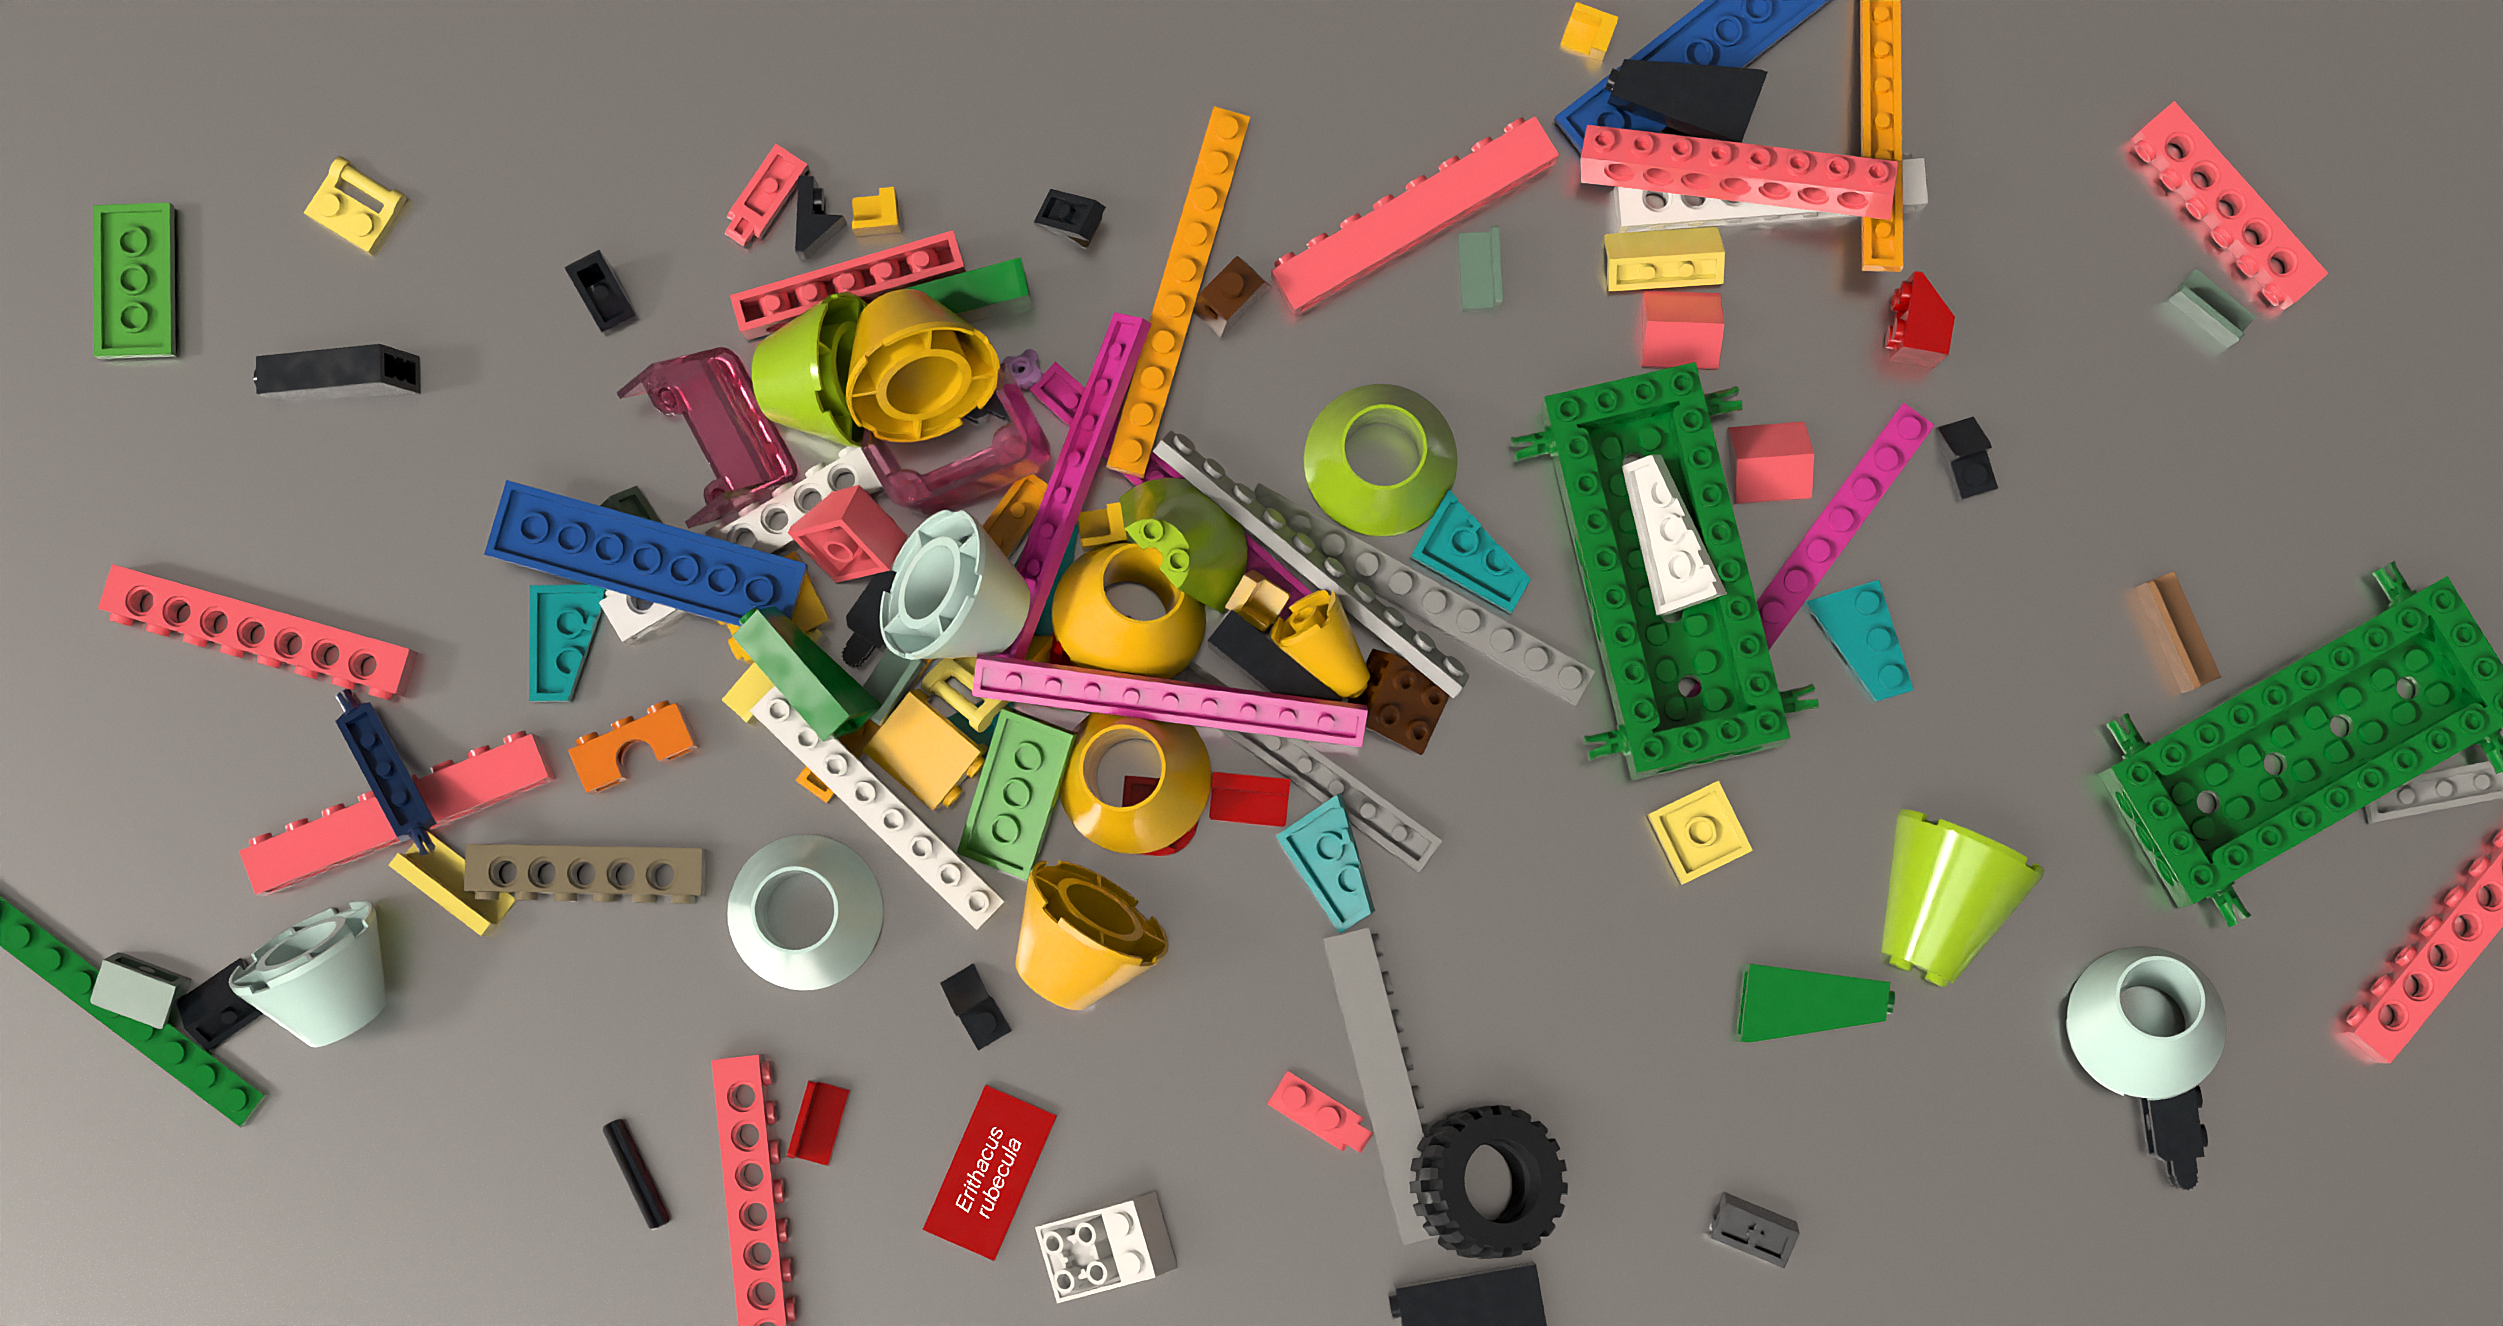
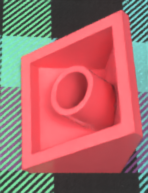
[1641,290,1724,370]
[1727,422,1814,504]

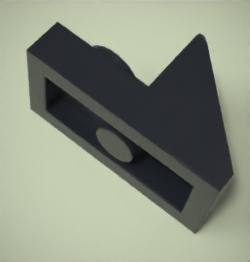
[795,176,847,260]
[1034,189,1106,248]
[565,250,636,333]
[1936,416,1998,501]
[940,963,1013,1051]

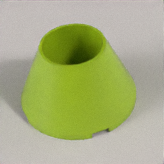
[752,292,875,448]
[1304,384,1458,537]

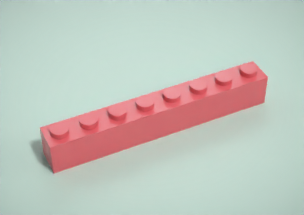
[1271,116,1559,317]
[239,731,555,896]

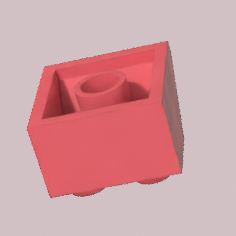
[787,485,907,583]

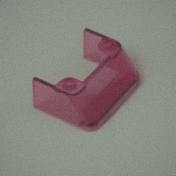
[617,347,797,529]
[861,362,1051,516]

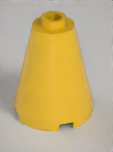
[1271,590,1370,698]

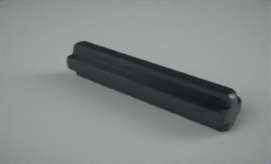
[602,1119,669,1230]

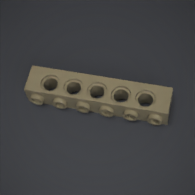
[464,844,707,904]

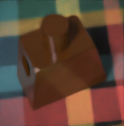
[1193,256,1271,338]

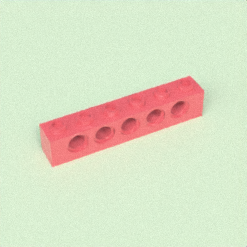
[2131,101,2329,310]
[730,230,966,341]

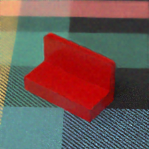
[1209,771,1291,827]
[786,1079,851,1166]

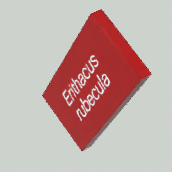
[922,1084,1058,1261]

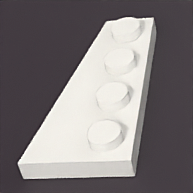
[1622,455,1727,615]

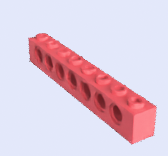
[1581,125,1899,220]
[98,564,418,701]
[2342,829,2503,1063]
[711,1054,797,1326]

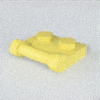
[304,156,407,255]
[921,657,1010,732]

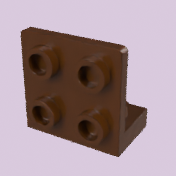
[1347,648,1450,755]

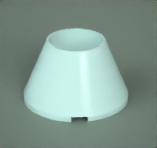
[880,509,1030,660]
[727,834,884,990]
[229,900,387,1047]
[2066,947,2227,1100]

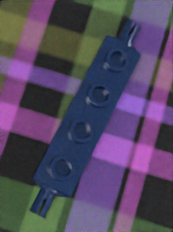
[335,689,437,855]

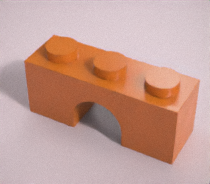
[568,700,700,795]

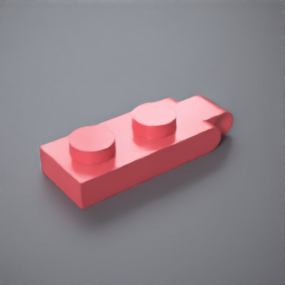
[725,144,809,247]
[1267,1071,1373,1153]

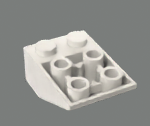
[1035,1192,1178,1303]

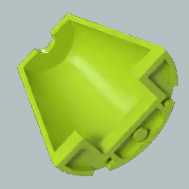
[1119,478,1248,613]
[1881,809,2045,988]

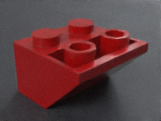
[1885,271,1955,368]

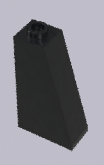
[1604,59,1768,143]
[254,344,420,400]
[1208,610,1343,702]
[1389,1261,1547,1326]

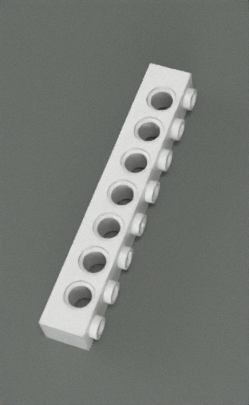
[1614,154,1928,233]
[599,446,894,645]
[750,686,1004,930]

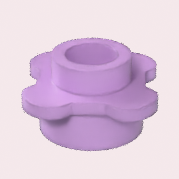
[1002,349,1043,391]

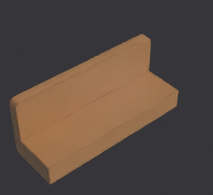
[2135,571,2221,693]

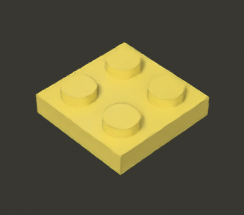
[1647,780,1753,885]

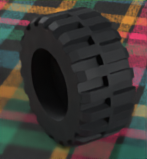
[1409,1105,1568,1259]

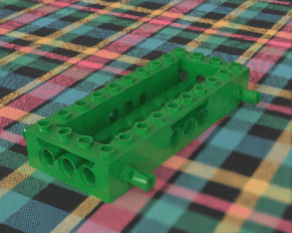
[1511,362,1819,781]
[2098,561,2503,928]

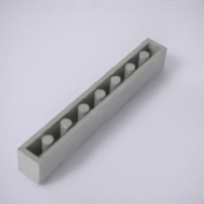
[1323,927,1439,1246]

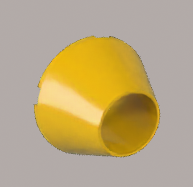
[846,289,1000,442]
[1051,542,1206,679]
[1059,712,1212,854]
[1015,860,1168,1010]

